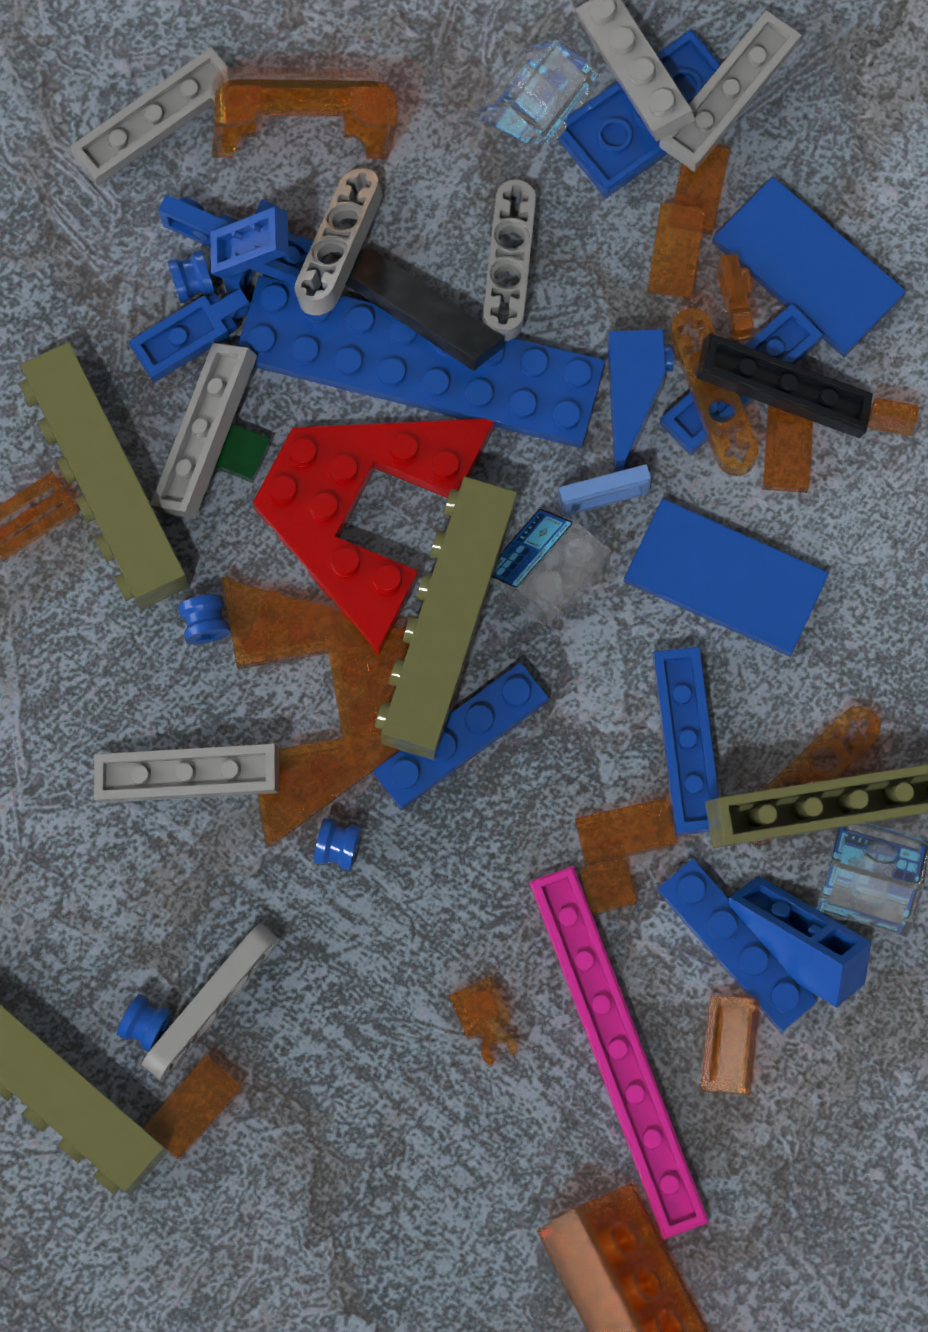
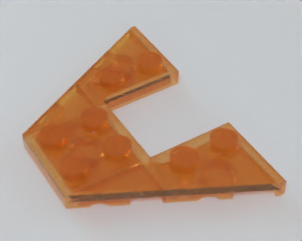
[222,577,410,848]

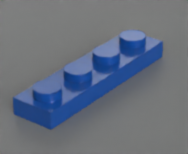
[660,304,823,456]
[653,647,719,836]
[373,662,549,811]
[657,859,818,1033]

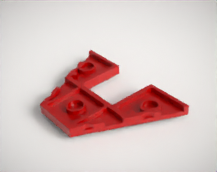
[253,419,495,655]

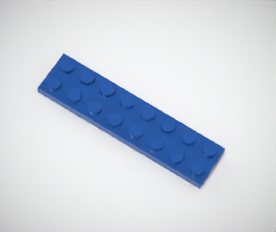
[238,275,605,449]

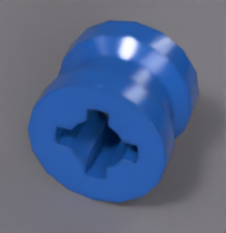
[167,251,215,304]
[178,594,231,645]
[314,818,361,872]
[117,994,173,1052]

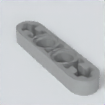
[294,168,383,315]
[482,180,536,341]
[142,923,280,1081]

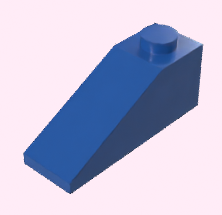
[607,329,673,473]
[728,876,872,1008]

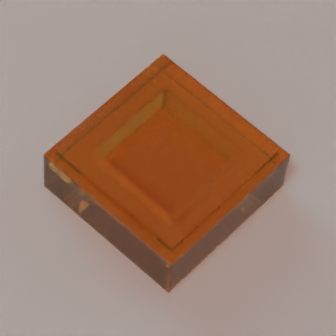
[867,398,920,436]
[579,857,637,916]

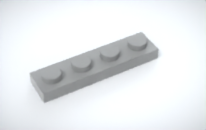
[575,0,695,141]
[659,10,802,172]
[69,47,239,186]
[150,343,257,519]
[94,744,280,803]

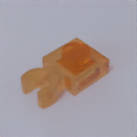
[716,253,754,340]
[448,976,517,1068]

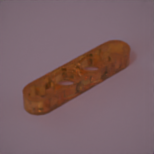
[670,308,758,476]
[750,706,881,846]

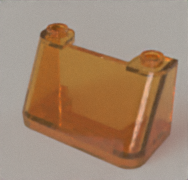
[211,67,398,159]

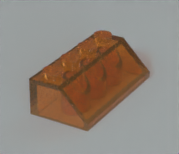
[536,1183,709,1332]

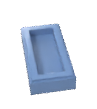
[558,464,651,516]

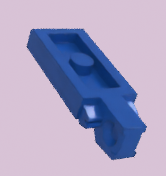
[128,288,250,383]

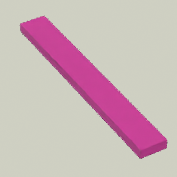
[529,866,709,1240]

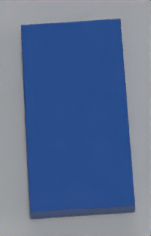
[552,29,721,198]
[712,177,906,358]
[624,498,829,657]

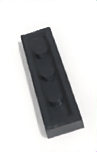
[345,246,504,371]
[696,333,873,439]

